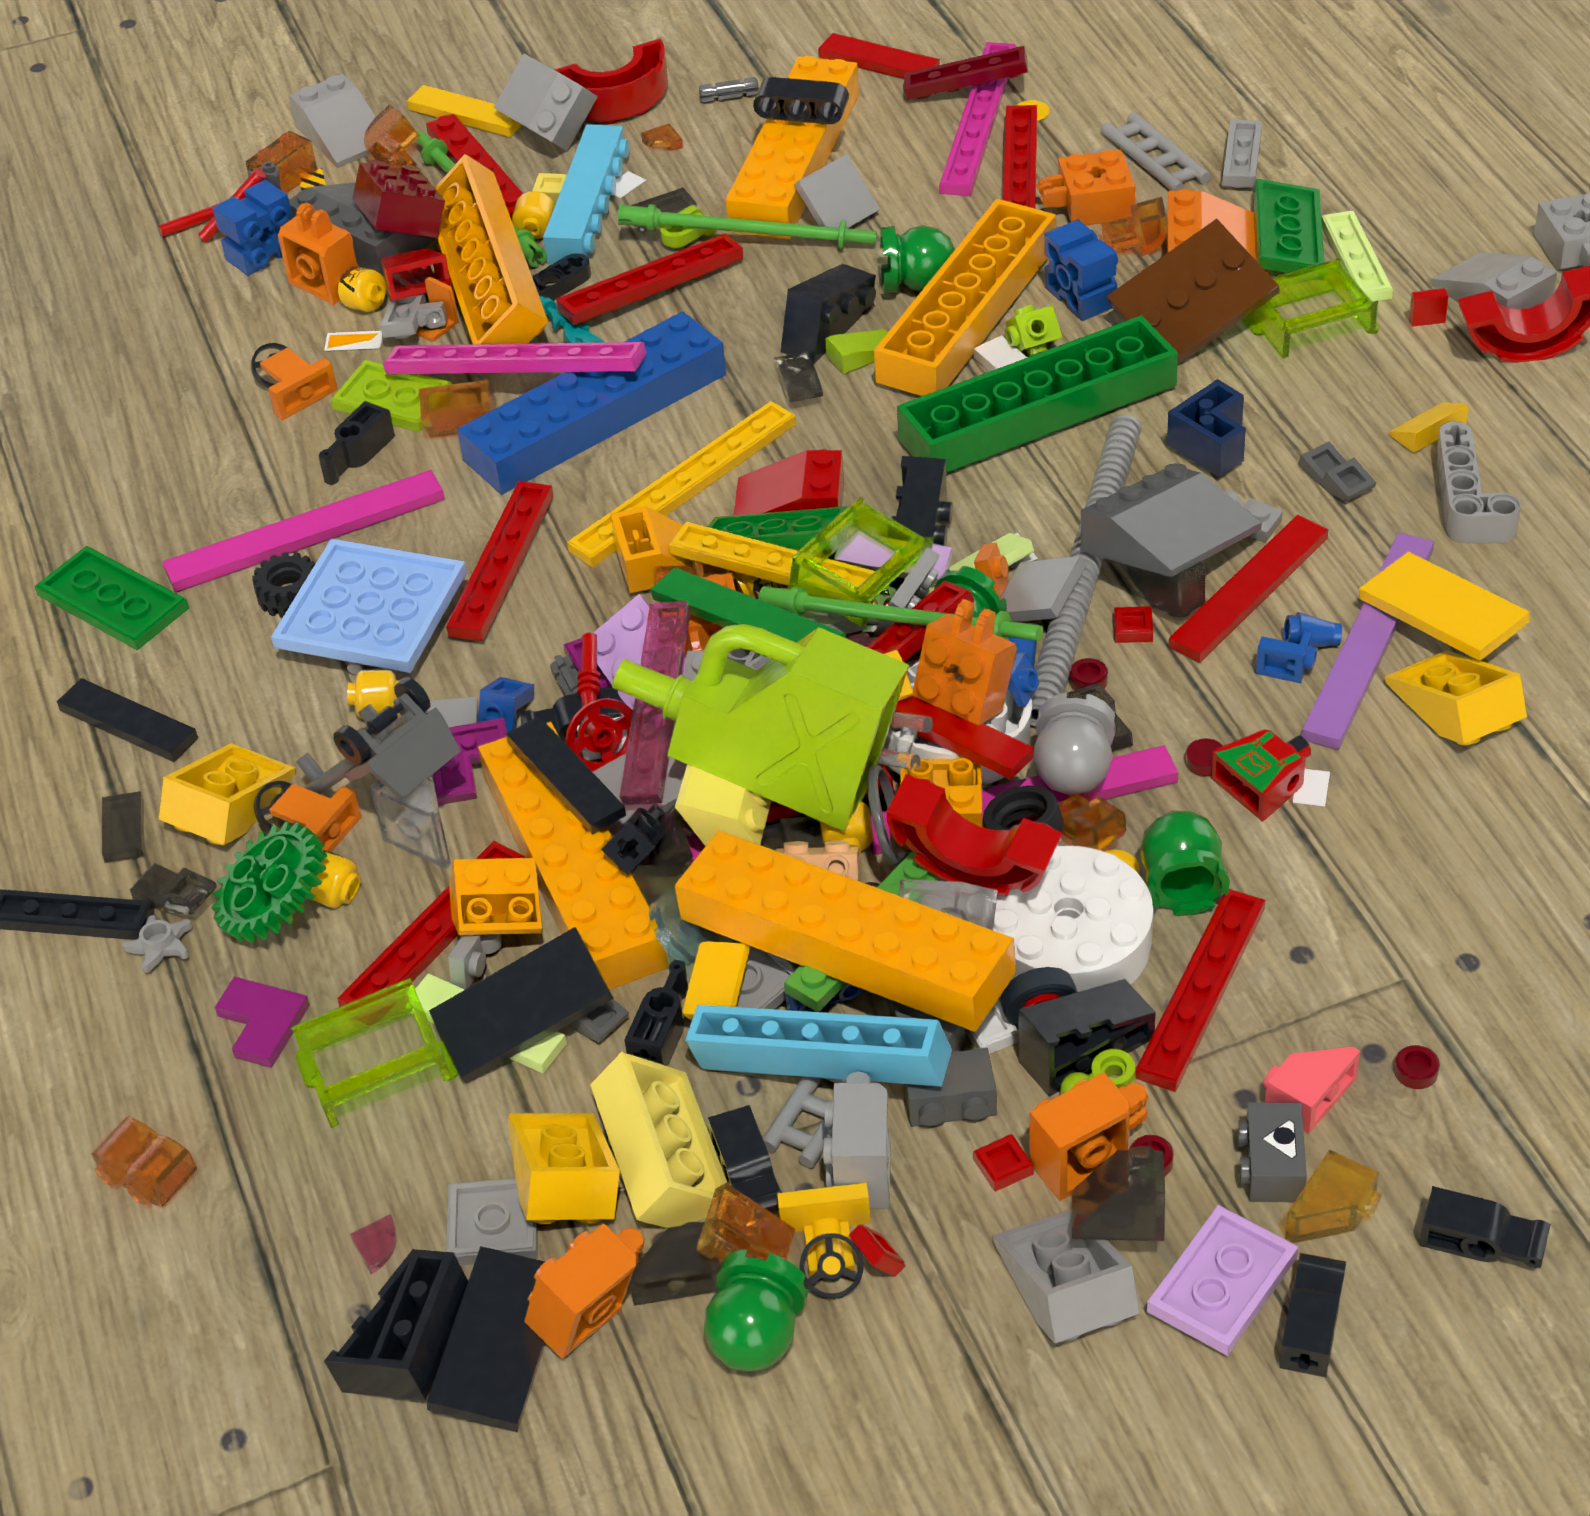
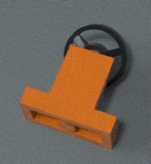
[251,343,338,421]
[253,781,362,852]

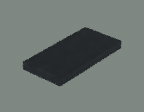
[429,927,614,1083]
[427,1246,546,1432]

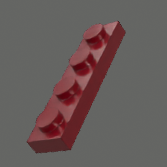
[904,46,1028,100]

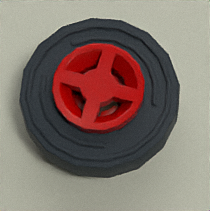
[1000,967,1078,1028]

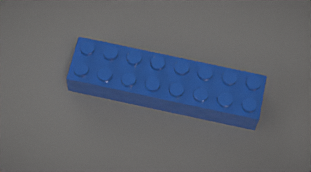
[457,311,726,495]

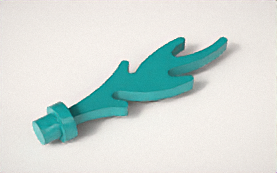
[539,296,605,343]

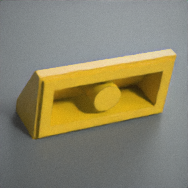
[1389,402,1469,453]
[682,941,750,1021]

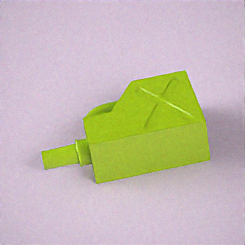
[612,624,909,831]

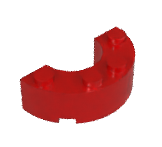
[554,38,668,124]
[1458,265,1590,363]
[886,774,1063,896]

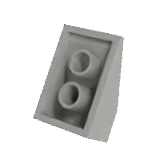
[493,54,598,151]
[288,73,391,168]
[1430,252,1557,309]
[993,1208,1140,1343]

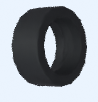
[983,785,1064,834]

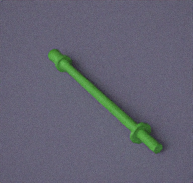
[414,131,547,267]
[618,204,877,249]
[758,586,1043,641]

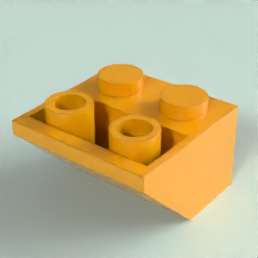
[610,506,701,593]
[900,758,983,850]
[449,858,542,935]

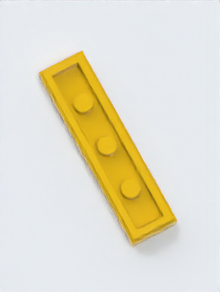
[407,85,522,137]

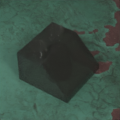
[1072,1146,1165,1241]

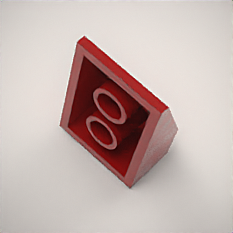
[733,449,844,515]

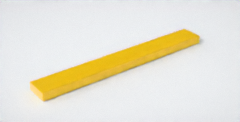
[567,401,796,568]

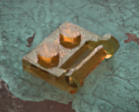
[697,1183,795,1261]

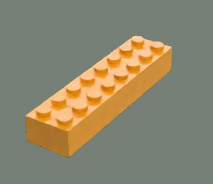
[725,56,859,239]
[435,154,548,345]
[874,198,1056,396]
[478,722,669,990]
[675,830,1016,1032]

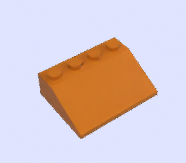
[1167,189,1268,304]

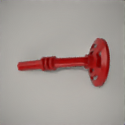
[566,632,640,772]

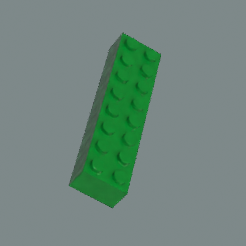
[897,315,1178,473]

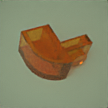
[364,104,420,168]

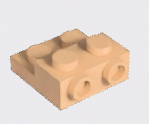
[776,840,861,881]

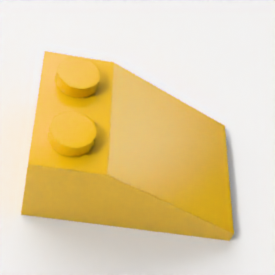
[1385,650,1527,745]
[159,743,296,845]
[508,1113,620,1224]

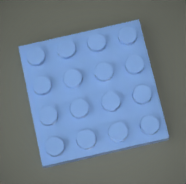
[271,539,467,673]

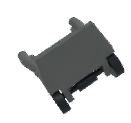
[296,677,461,799]

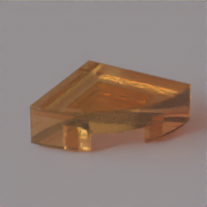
[641,123,683,151]

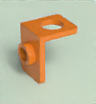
[416,277,459,342]

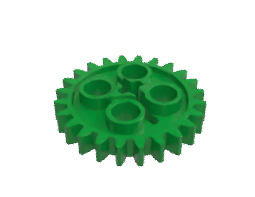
[211,822,327,943]

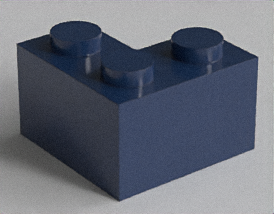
[1167,379,1246,477]

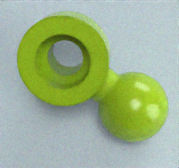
[1060,1049,1136,1094]

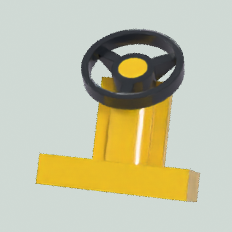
[777,1183,871,1298]

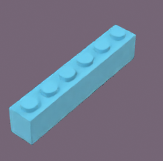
[543,124,629,264]
[685,1005,952,1087]

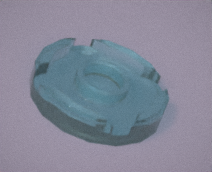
[649,890,719,966]

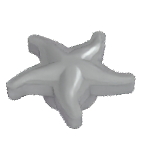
[122,915,192,973]

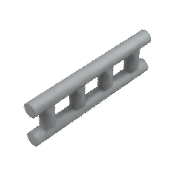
[1101,112,1211,191]
[763,1077,845,1168]

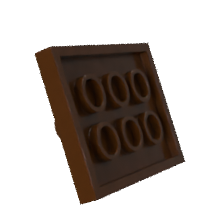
[1107,218,1280,365]

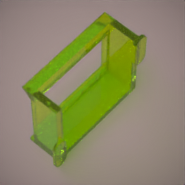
[1242,258,1379,358]
[788,497,934,627]
[291,978,458,1128]

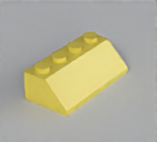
[675,764,772,846]
[590,1052,736,1229]

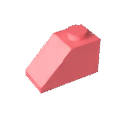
[1263,1047,1360,1134]

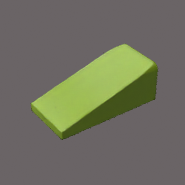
[825,329,888,374]

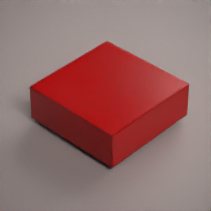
[1409,288,1449,327]
[1114,606,1154,643]
[973,1134,1034,1192]
[848,1224,906,1277]

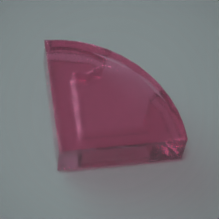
[350,1214,397,1274]

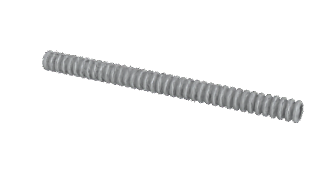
[1030,414,1141,727]

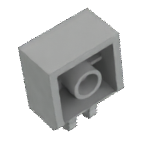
[1534,192,1590,270]
[823,1070,891,1209]

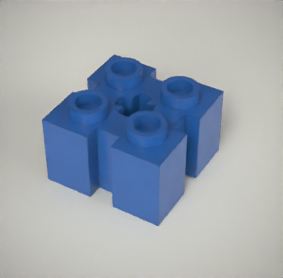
[213,179,292,276]
[1045,219,1118,321]

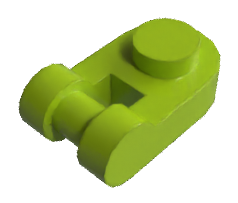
[660,205,716,249]

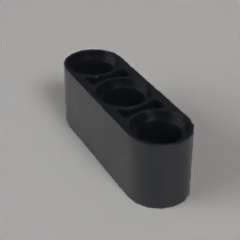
[753,77,849,124]

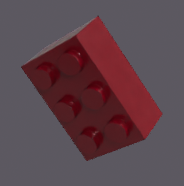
[352,160,445,238]

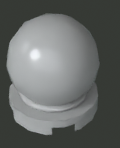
[1034,693,1116,796]

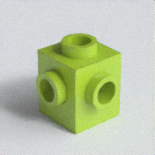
[1005,304,1063,357]

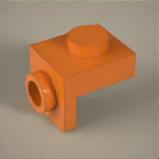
[974,542,1009,598]

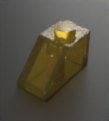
[1285,1149,1381,1243]

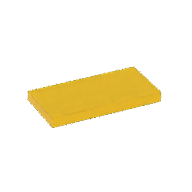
[1359,551,1530,661]

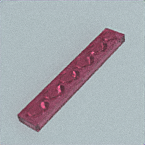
[619,601,691,805]

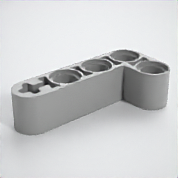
[1436,421,1521,543]

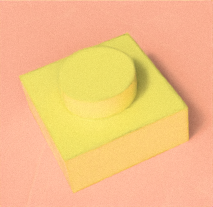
[532,173,567,204]

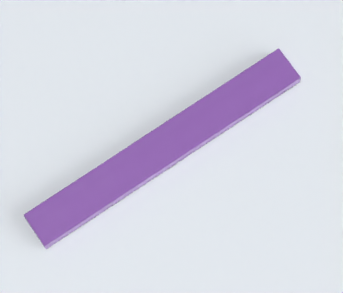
[1302,532,1434,750]

